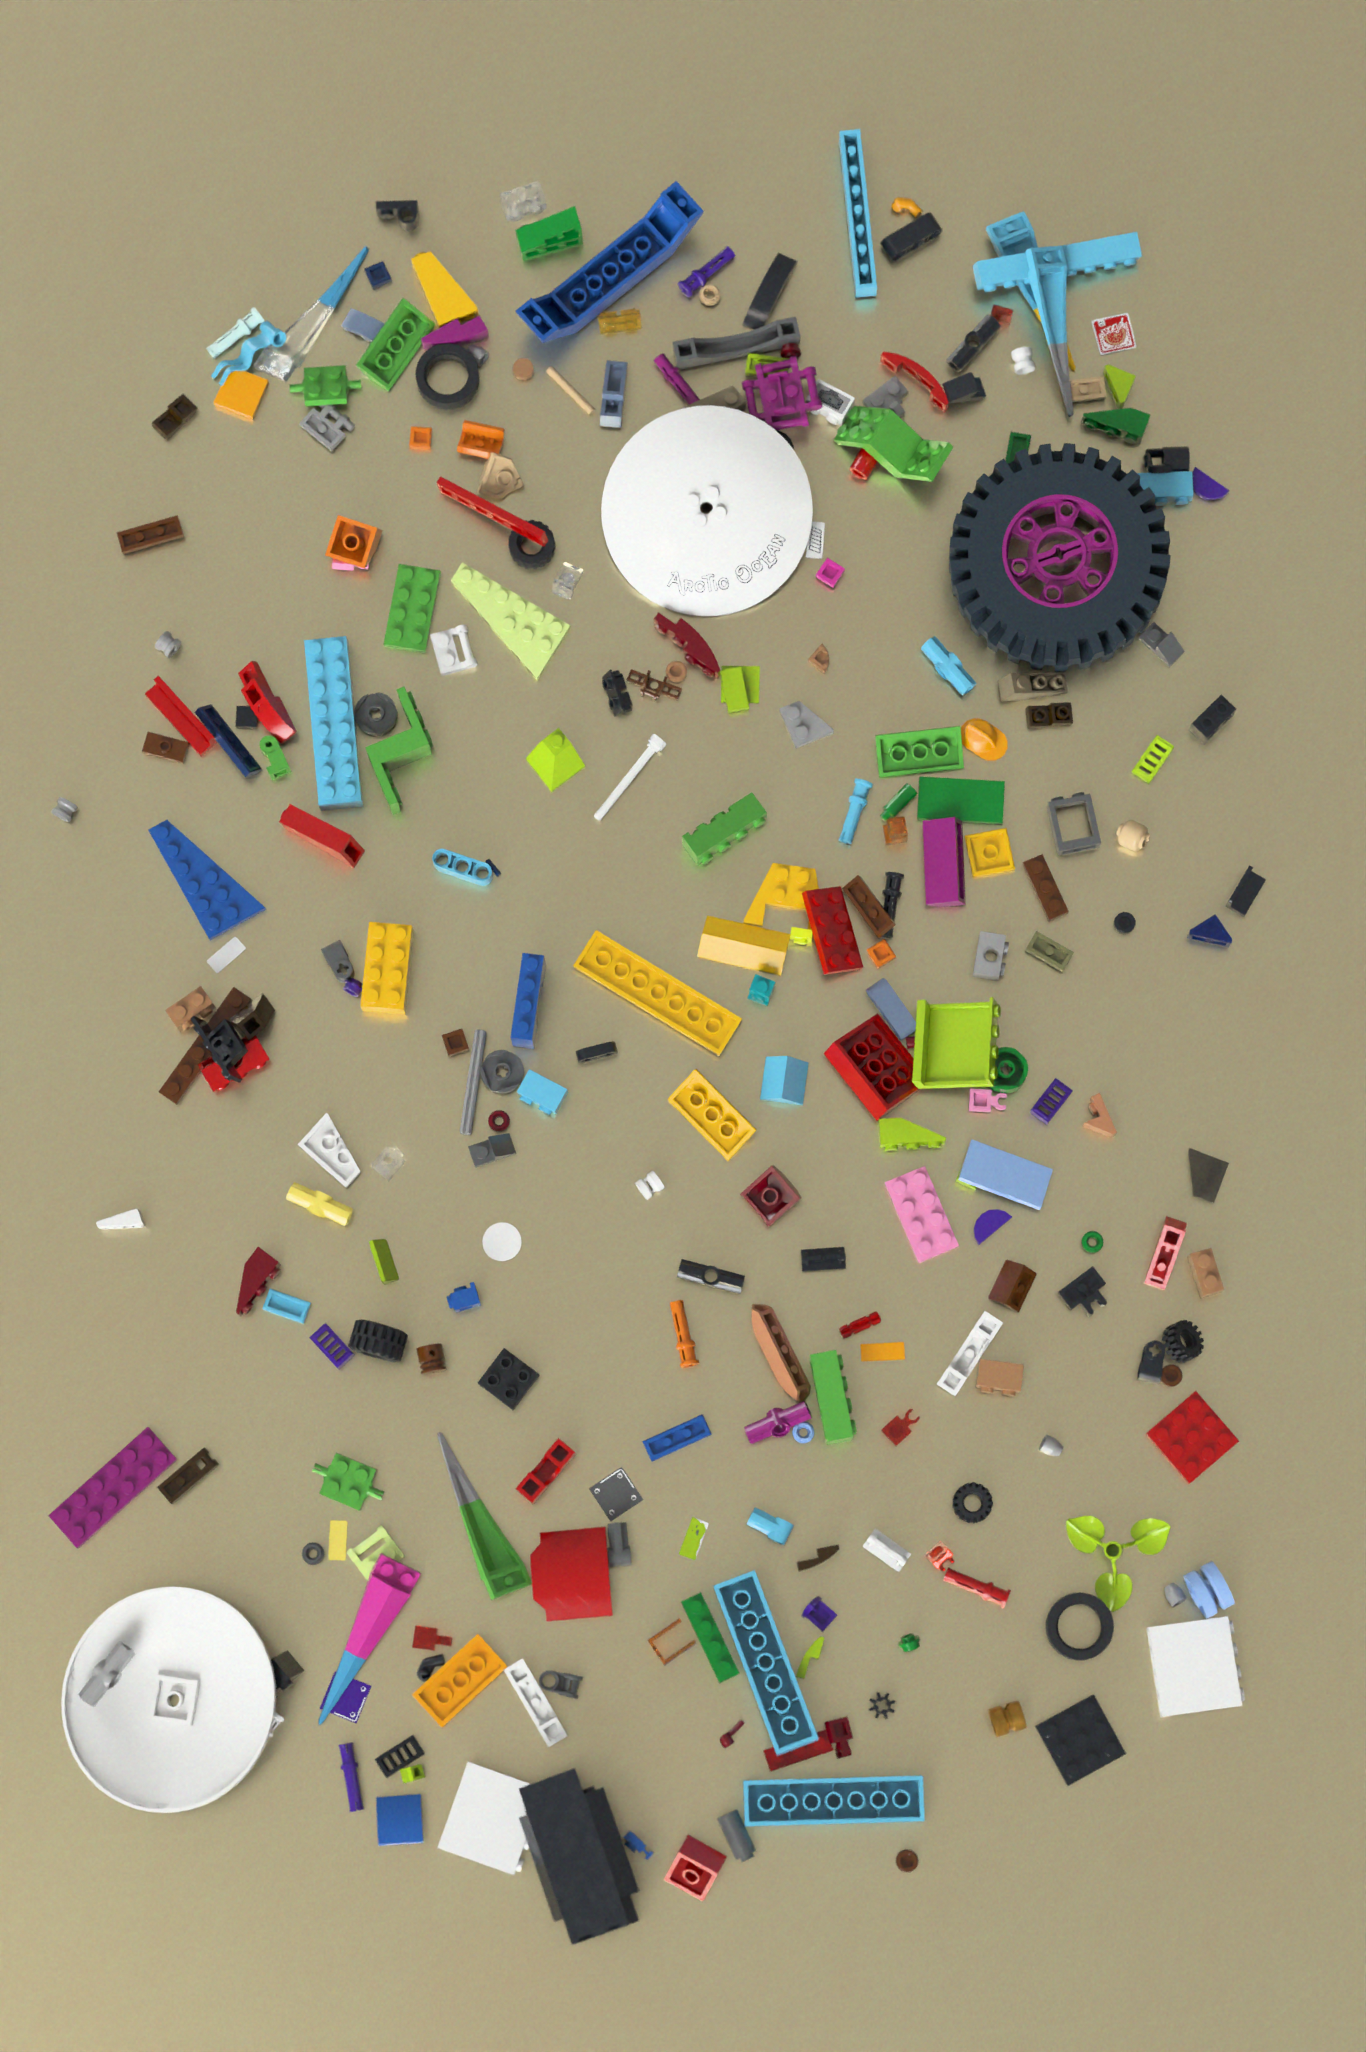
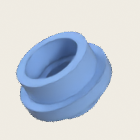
[792,1421,814,1443]

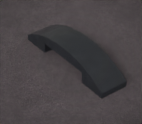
[742,253,797,330]

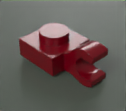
[824,1716,853,1759]

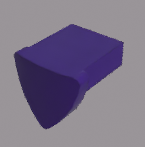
[801,1596,837,1632]

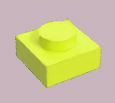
[790,927,813,945]

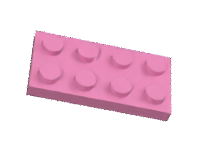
[885,1166,959,1263]

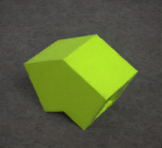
[400,1764,425,1783]

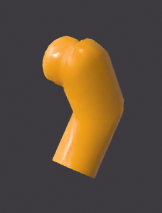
[891,197,923,218]

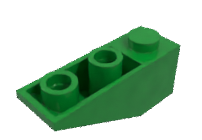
[1081,408,1150,444]

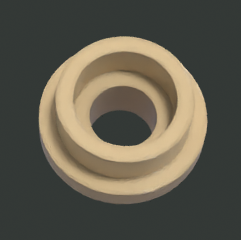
[699,285,720,306]

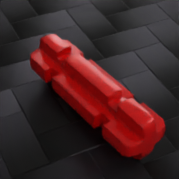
[839,1312,881,1338]

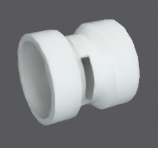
[1011,347,1036,374]
[635,1170,665,1200]

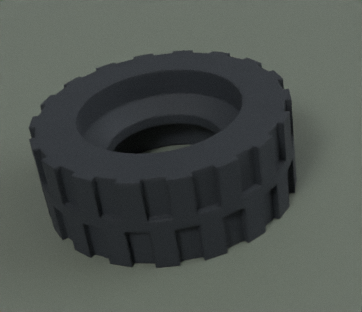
[508,520,555,569]

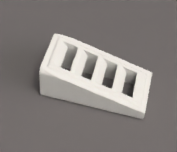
[96,1208,145,1230]

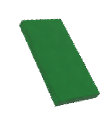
[917,776,1005,825]

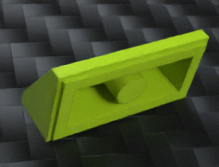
[369,1239,399,1285]

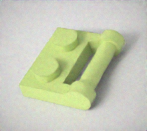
[346,1525,405,1581]

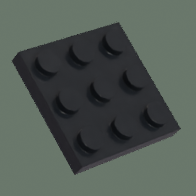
[1035,1694,1126,1786]

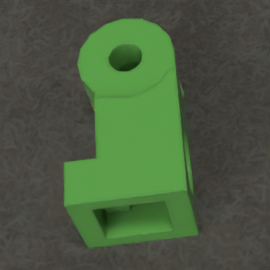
[259,735,291,780]

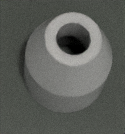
[467,345,489,366]
[1039,1435,1063,1456]
[1164,1583,1187,1607]

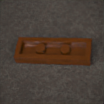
[117,515,184,554]
[1022,854,1069,922]
[842,875,896,938]

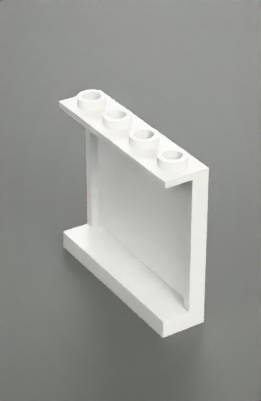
[1147,1616,1245,1717]
[438,1762,530,1875]

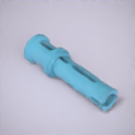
[839,779,873,844]

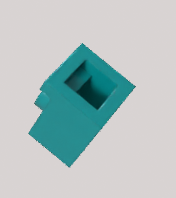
[747,974,776,1006]

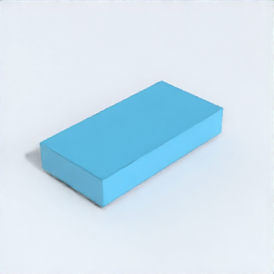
[262,1289,311,1324]

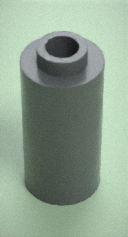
[717,1809,756,1862]

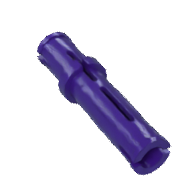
[339,1742,364,1812]

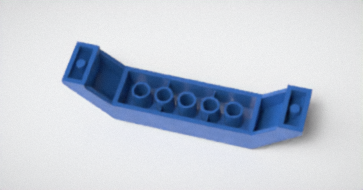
[516,181,704,343]

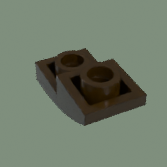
[1025,702,1073,729]

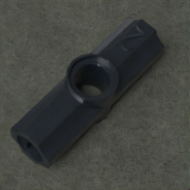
[946,314,1001,373]
[677,1259,745,1294]

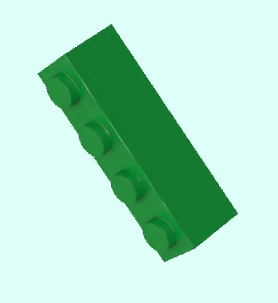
[681,1592,740,1684]

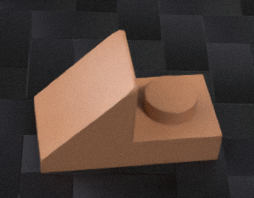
[1083,1093,1117,1138]

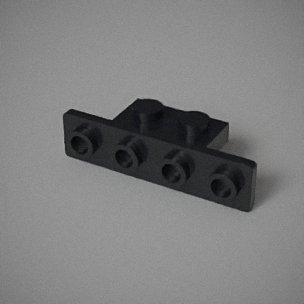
[191,1016,248,1083]

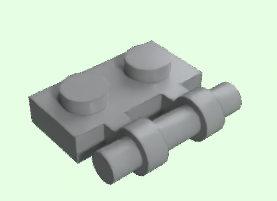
[300,405,355,452]

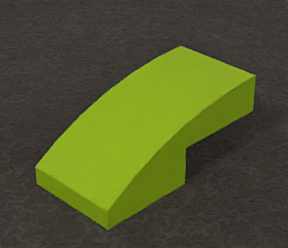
[796,1636,825,1679]

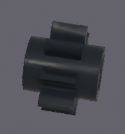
[869,1692,895,1719]

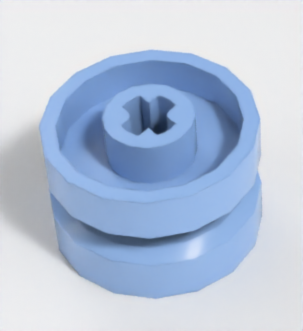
[1183,1561,1235,1619]

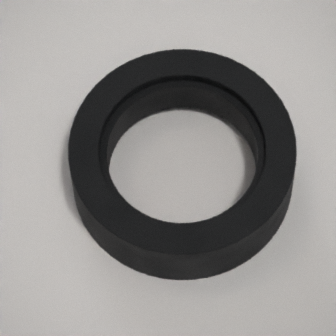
[416,343,479,410]
[1046,1593,1114,1661]

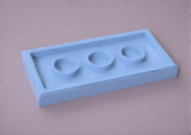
[958,1139,1053,1210]

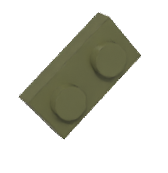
[1025,931,1074,972]

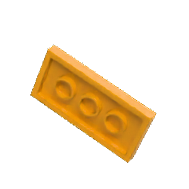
[412,1634,508,1728]

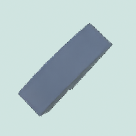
[600,360,628,428]

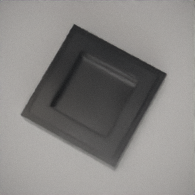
[236,706,258,729]

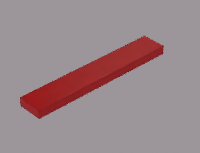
[437,476,548,546]

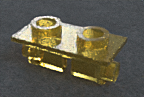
[598,308,642,334]

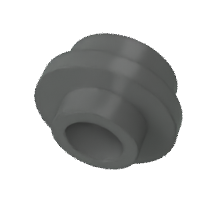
[302,1542,324,1565]

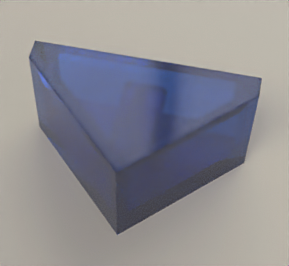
[1187,914,1232,948]

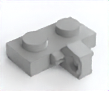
[862,376,908,418]

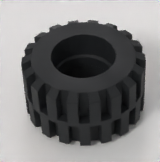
[348,1319,408,1362]

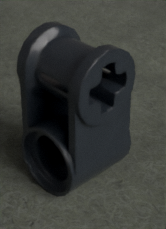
[1137,1341,1165,1384]

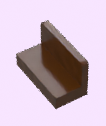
[988,1260,1037,1313]

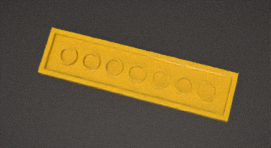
[573,930,742,1056]

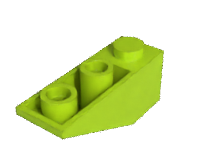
[878,1118,946,1151]

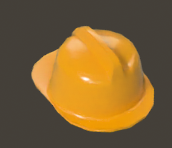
[961,718,1008,761]

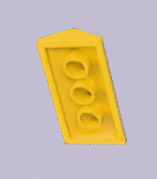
[697,915,790,976]
[668,1069,757,1160]

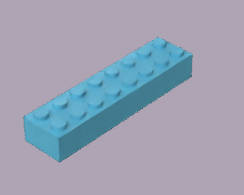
[304,636,363,811]
[713,1570,819,1756]
[743,1776,925,1826]

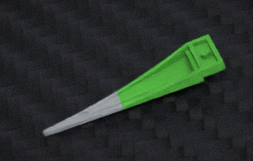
[437,1432,532,1600]

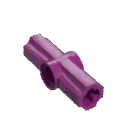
[744,1401,812,1444]

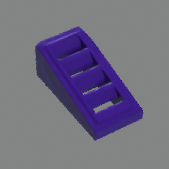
[1030,1078,1073,1125]
[309,1323,355,1370]

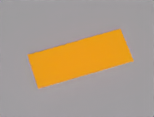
[860,1342,905,1362]

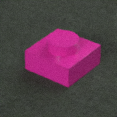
[816,558,845,588]

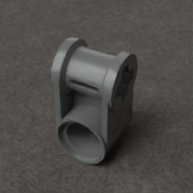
[321,940,355,983]
[539,1670,583,1699]

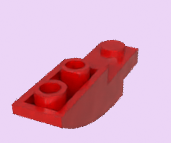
[238,661,297,744]

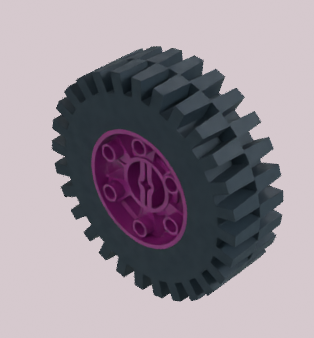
[949,443,1171,672]

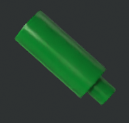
[880,783,917,821]

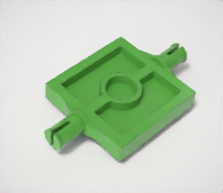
[290,365,362,406]
[312,1453,385,1511]

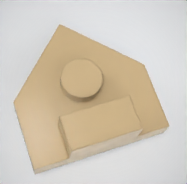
[477,452,524,499]

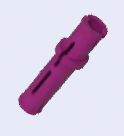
[654,353,700,405]

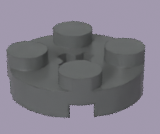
[355,693,397,736]
[480,1050,524,1094]

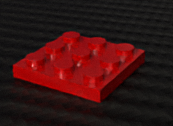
[1146,1391,1239,1484]

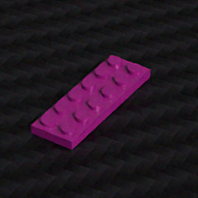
[48,1427,178,1549]

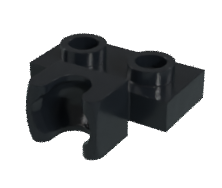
[1058,1266,1107,1317]

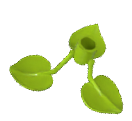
[1066,1516,1170,1612]

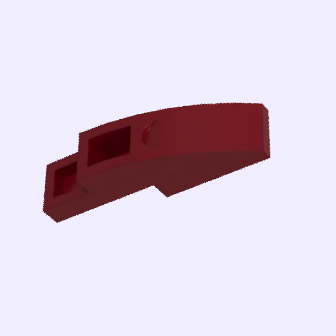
[654,612,720,679]

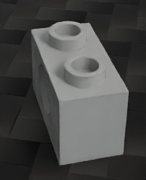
[972,931,1009,981]

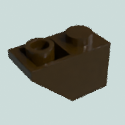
[229,993,275,1040]

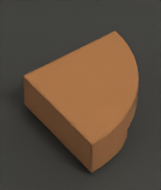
[808,644,829,674]

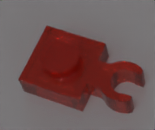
[881,1409,920,1447]

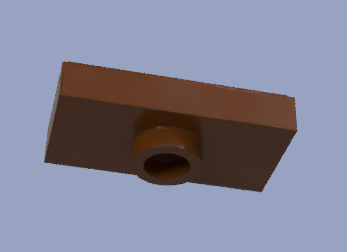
[142,732,189,764]

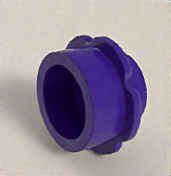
[343,978,362,997]

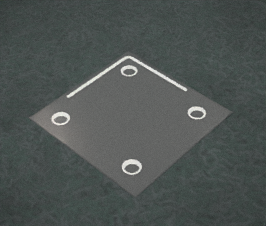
[589,1467,643,1522]

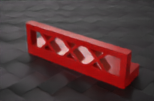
[145,675,217,756]

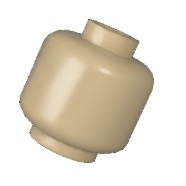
[1116,820,1150,851]

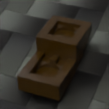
[152,394,198,440]
[797,1544,839,1572]

